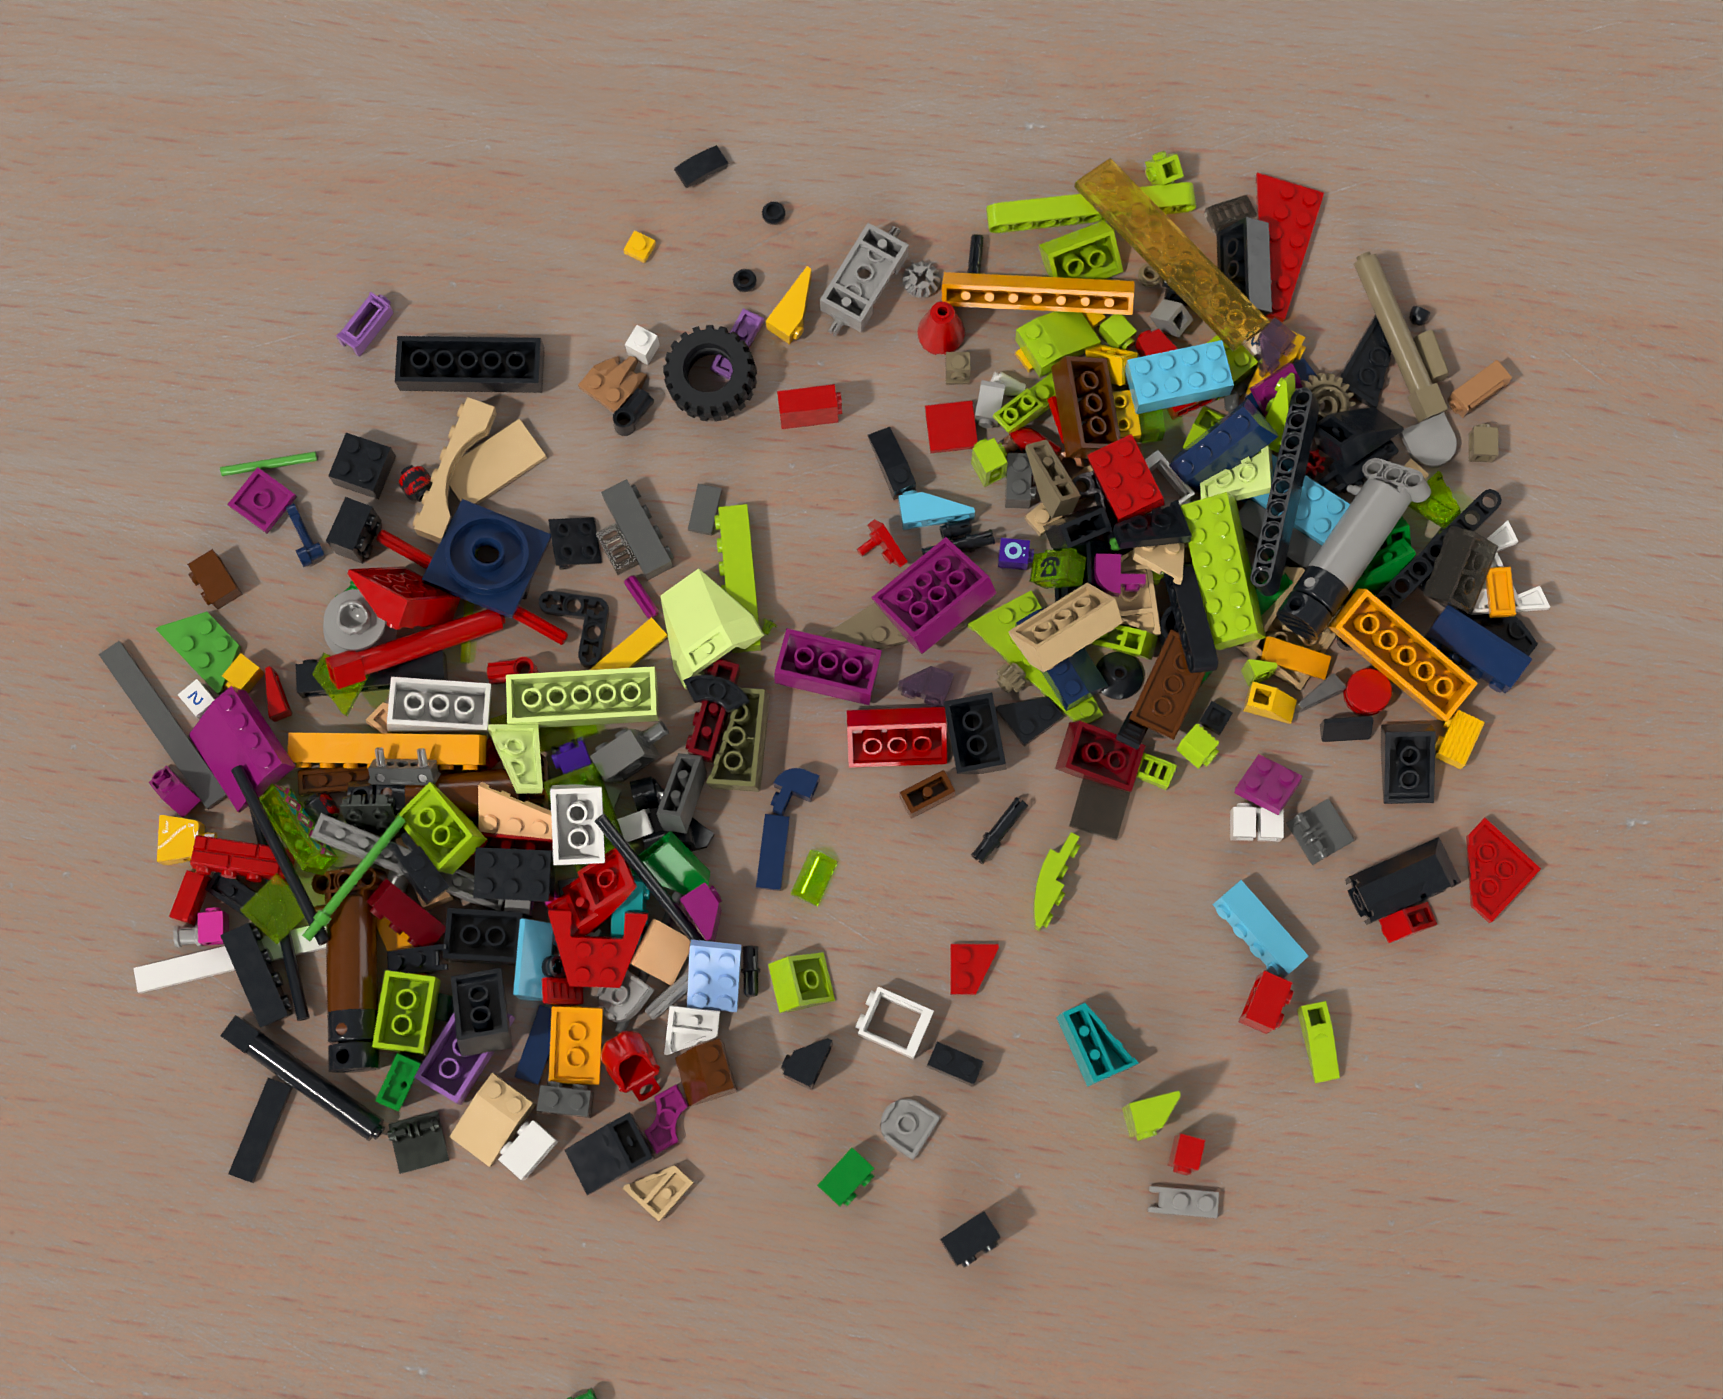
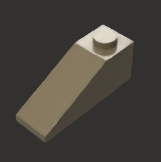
[1025,440,1081,518]

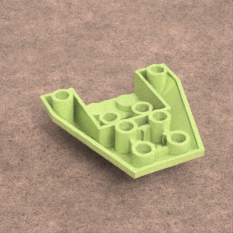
[660,569,764,690]

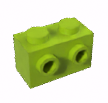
[971,438,1008,488]

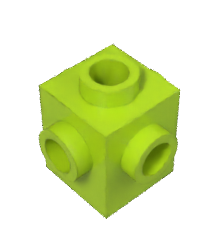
[1145,151,1184,185]

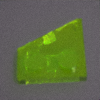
[1408,471,1461,529]
[312,652,369,717]

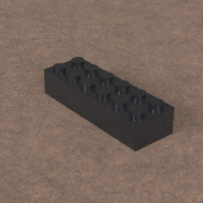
[395,336,544,393]

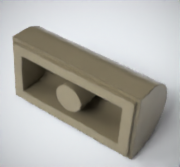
[1414,330,1449,383]

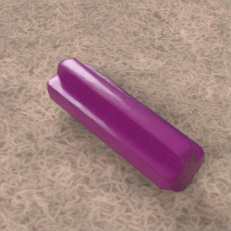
[624,575,659,619]

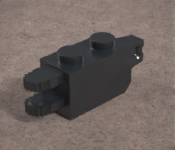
[1318,439,1399,495]

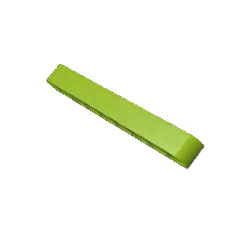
[986,182,1196,233]

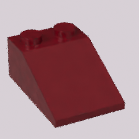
[1055,720,1146,792]

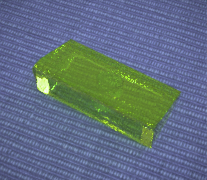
[791,850,838,906]

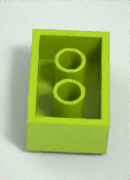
[372,970,441,1056]

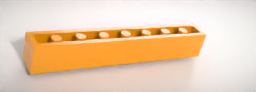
[942,272,1134,315]
[288,733,487,770]

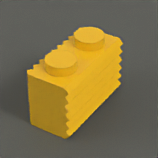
[1435,710,1485,770]

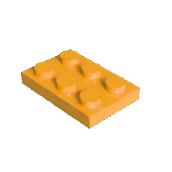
[549,1005,604,1085]

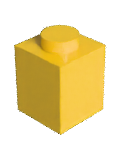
[222,653,265,693]

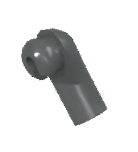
[1224,381,1248,413]

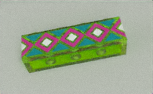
[259,784,338,875]

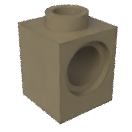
[1468,424,1498,462]

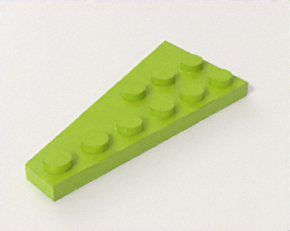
[967,590,1103,724]

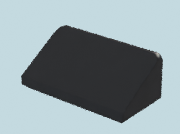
[1320,716,1374,742]

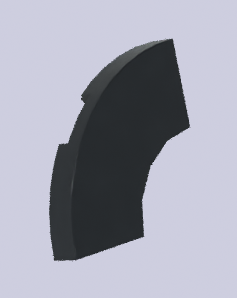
[683,675,750,713]

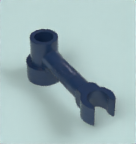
[285,503,325,568]

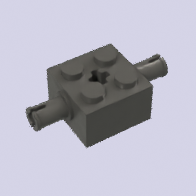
[580,721,669,786]

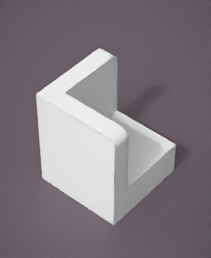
[617,808,654,842]

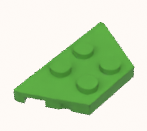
[156,612,241,696]

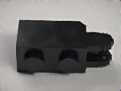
[388,832,450,905]

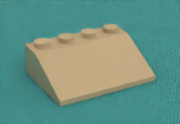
[1236,567,1344,690]

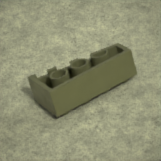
[706,688,770,792]

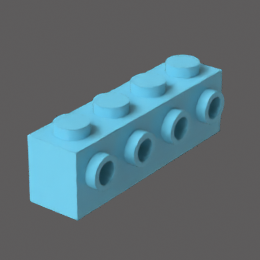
[1212,880,1308,978]

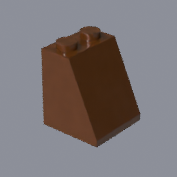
[675,1039,738,1107]

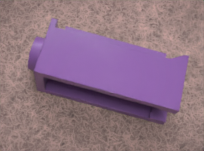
[336,292,394,357]

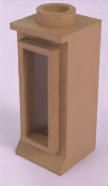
[1448,360,1512,418]

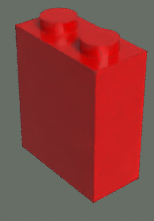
[777,384,842,429]

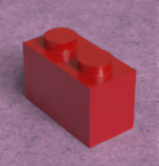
[1168,1133,1206,1176]

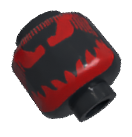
[399,465,432,502]
[303,792,340,828]

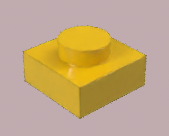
[623,230,656,263]

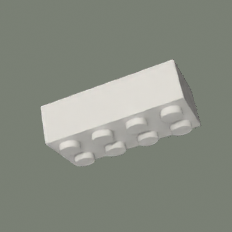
[387,677,491,740]

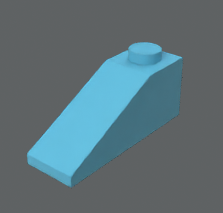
[898,490,975,530]

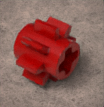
[1305,449,1326,479]

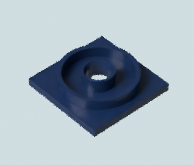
[422,499,551,619]

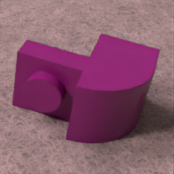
[1094,554,1146,597]

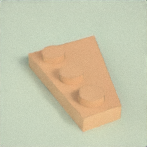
[478,782,552,839]

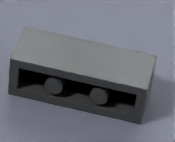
[657,753,707,833]

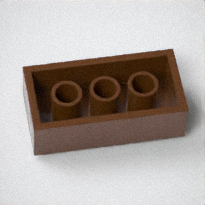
[1051,356,1121,458]

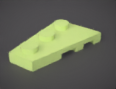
[1200,446,1273,501]
[488,724,543,794]

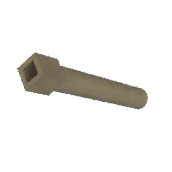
[1354,252,1448,423]

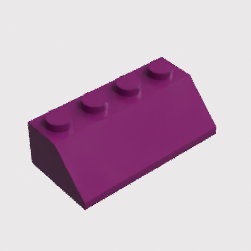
[774,628,882,706]

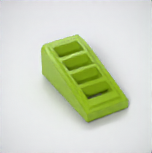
[1136,753,1177,790]

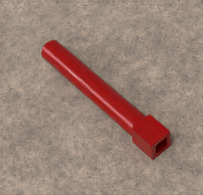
[325,609,505,689]

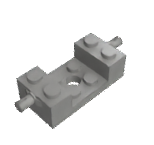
[820,223,909,336]

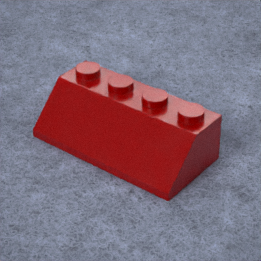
[847,707,947,768]

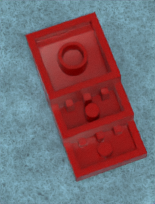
[547,848,637,936]

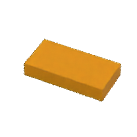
[1484,567,1516,618]

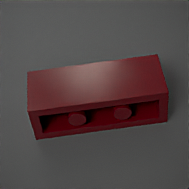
[366,878,446,948]

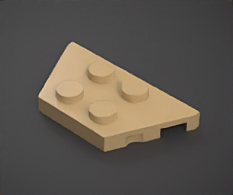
[1133,514,1184,585]
[1110,550,1161,636]

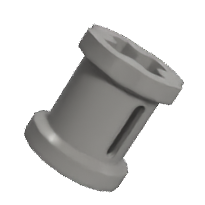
[173,924,203,948]

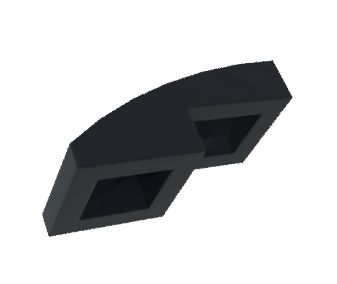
[674,145,729,188]

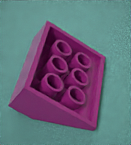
[871,537,997,654]
[188,686,296,812]

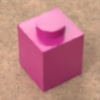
[198,908,229,946]

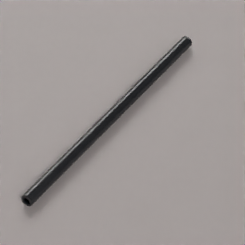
[249,797,310,1021]

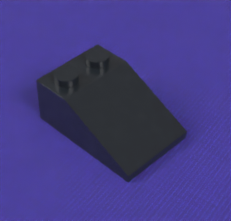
[1381,724,1436,804]
[451,968,513,1057]

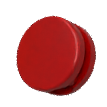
[1343,668,1392,716]

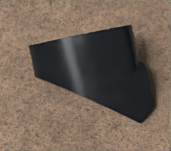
[630,776,714,852]

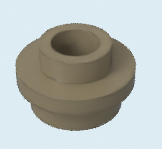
[1138,263,1162,287]

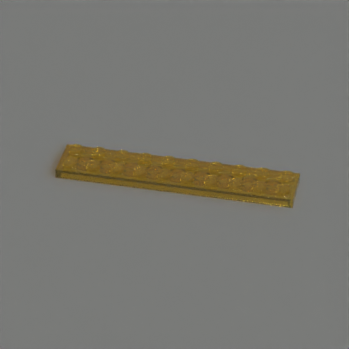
[1074,158,1270,352]

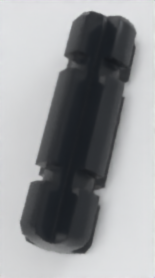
[968,234,984,274]

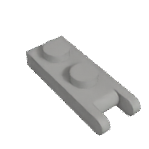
[1148,1186,1219,1218]

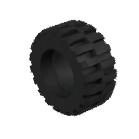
[663,325,757,422]

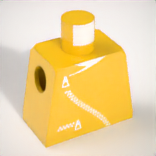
[157,815,218,865]

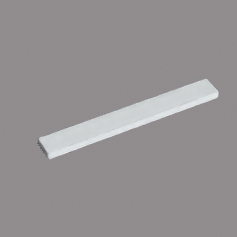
[133,926,326,993]

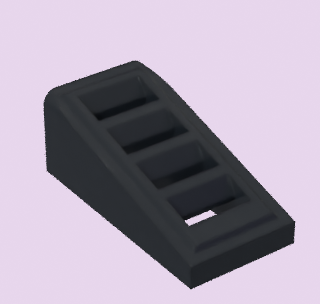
[1116,711,1148,749]

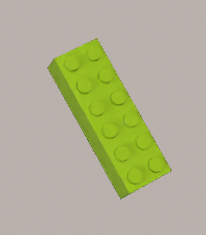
[1181,492,1266,650]

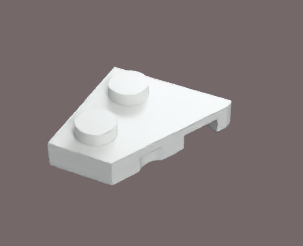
[664,1005,720,1055]

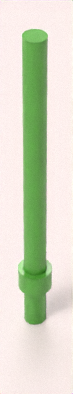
[302,815,406,941]

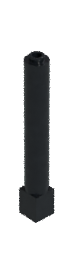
[220,1015,385,1141]

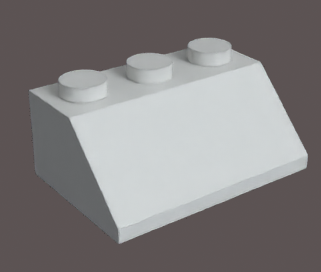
[550,784,605,865]

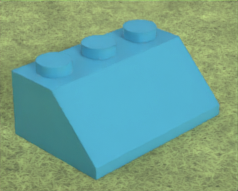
[513,919,557,1001]

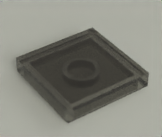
[1069,779,1130,841]

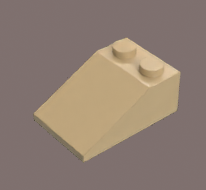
[450,1073,536,1167]

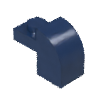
[771,768,820,816]

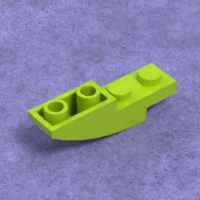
[992,372,1056,433]
[1033,832,1081,931]

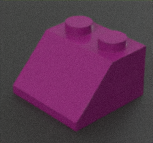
[680,883,722,942]

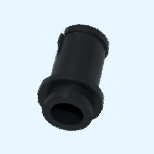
[939,518,972,541]

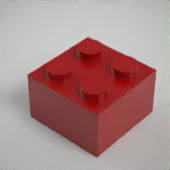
[1239,971,1294,1034]

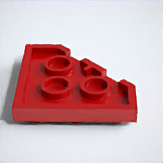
[1466,818,1541,924]

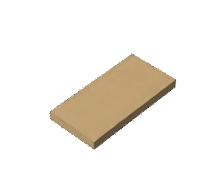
[449,419,547,505]

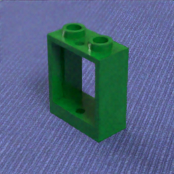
[375,1052,422,1112]

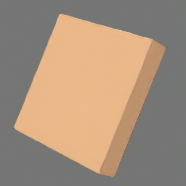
[630,919,690,985]

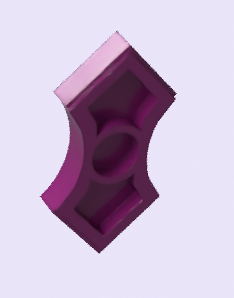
[644,1084,689,1154]

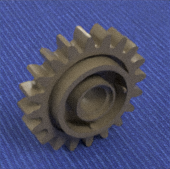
[1296,373,1355,439]

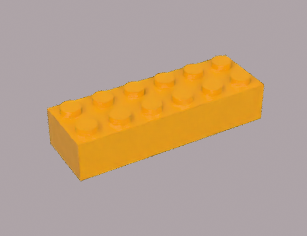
[1327,588,1478,722]

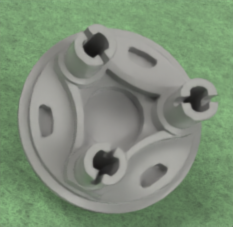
[323,589,397,654]

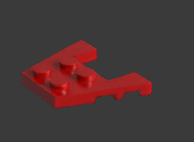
[548,909,648,988]

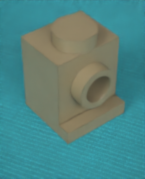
[945,352,970,385]

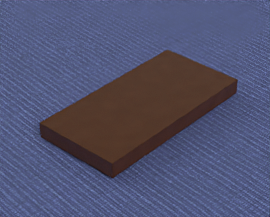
[1129,630,1206,740]

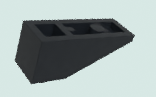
[867,427,916,500]

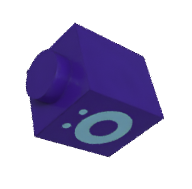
[998,538,1034,570]

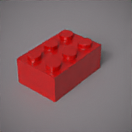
[1087,434,1165,523]

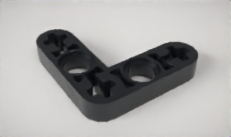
[539,591,609,668]

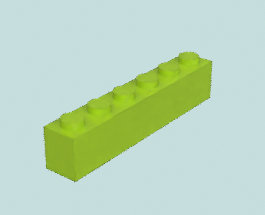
[714,504,762,653]

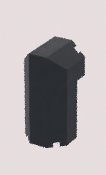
[1345,837,1461,925]

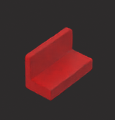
[169,870,211,926]

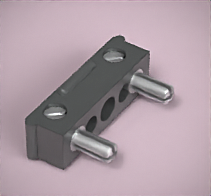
[368,747,441,785]

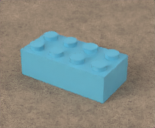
[1125,340,1234,414]
[1242,454,1350,545]

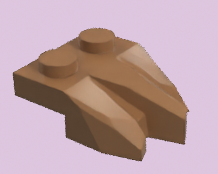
[578,356,647,413]

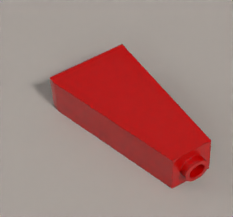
[1135,329,1216,420]

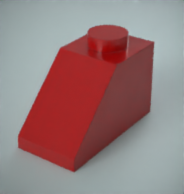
[1379,902,1438,943]

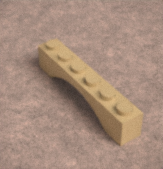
[413,397,497,543]

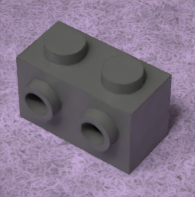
[1005,453,1036,509]
[537,1081,594,1118]

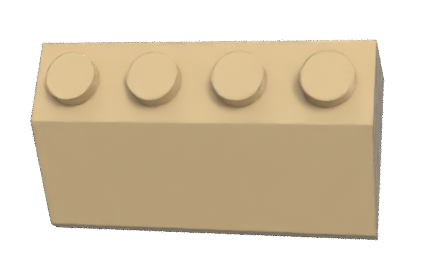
[1008,583,1123,673]

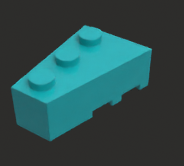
[611,872,650,956]
[1056,1003,1139,1087]

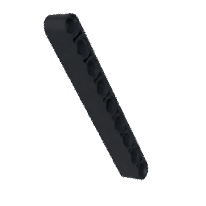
[1251,387,1320,596]
[1337,489,1502,651]

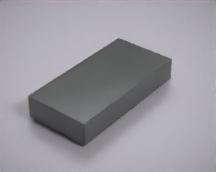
[688,484,722,536]

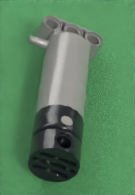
[1276,458,1431,641]

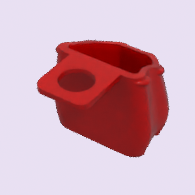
[600,1031,661,1102]

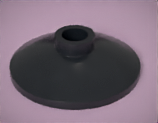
[1096,652,1143,700]

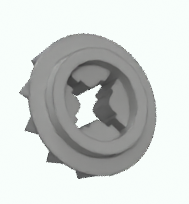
[903,260,941,298]

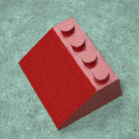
[347,566,461,630]

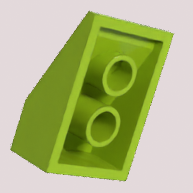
[1015,311,1101,378]
[395,782,487,874]

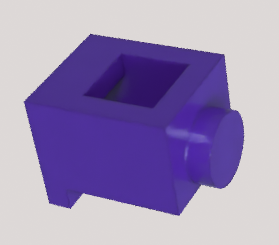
[551,737,591,774]

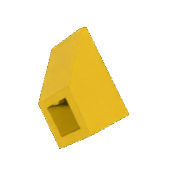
[1243,682,1297,724]

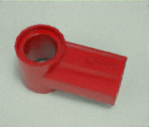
[487,657,539,685]

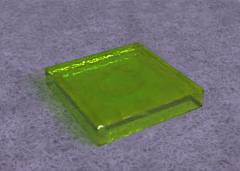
[240,873,304,945]

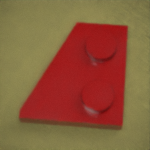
[950,944,999,995]

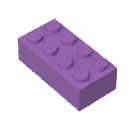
[414,1013,515,1105]

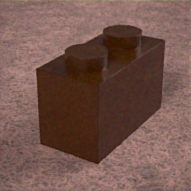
[187,549,243,609]
[899,770,955,819]

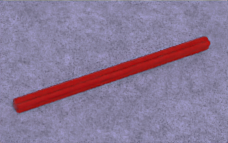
[376,530,568,645]

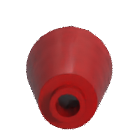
[918,301,965,355]

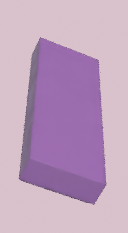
[710,308,764,380]

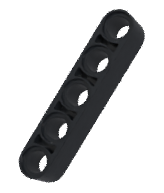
[1164,562,1218,673]

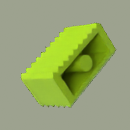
[1176,724,1219,769]

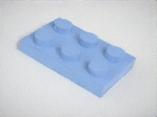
[687,940,742,1012]

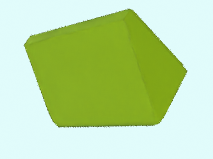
[1241,659,1278,686]

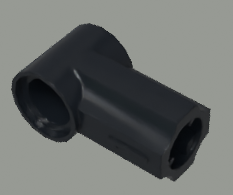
[613,388,654,436]

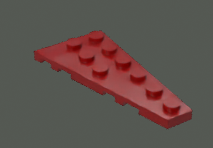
[1255,172,1324,322]

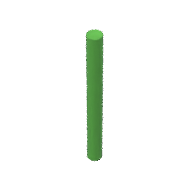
[220,451,318,476]

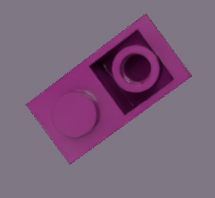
[149,765,201,818]

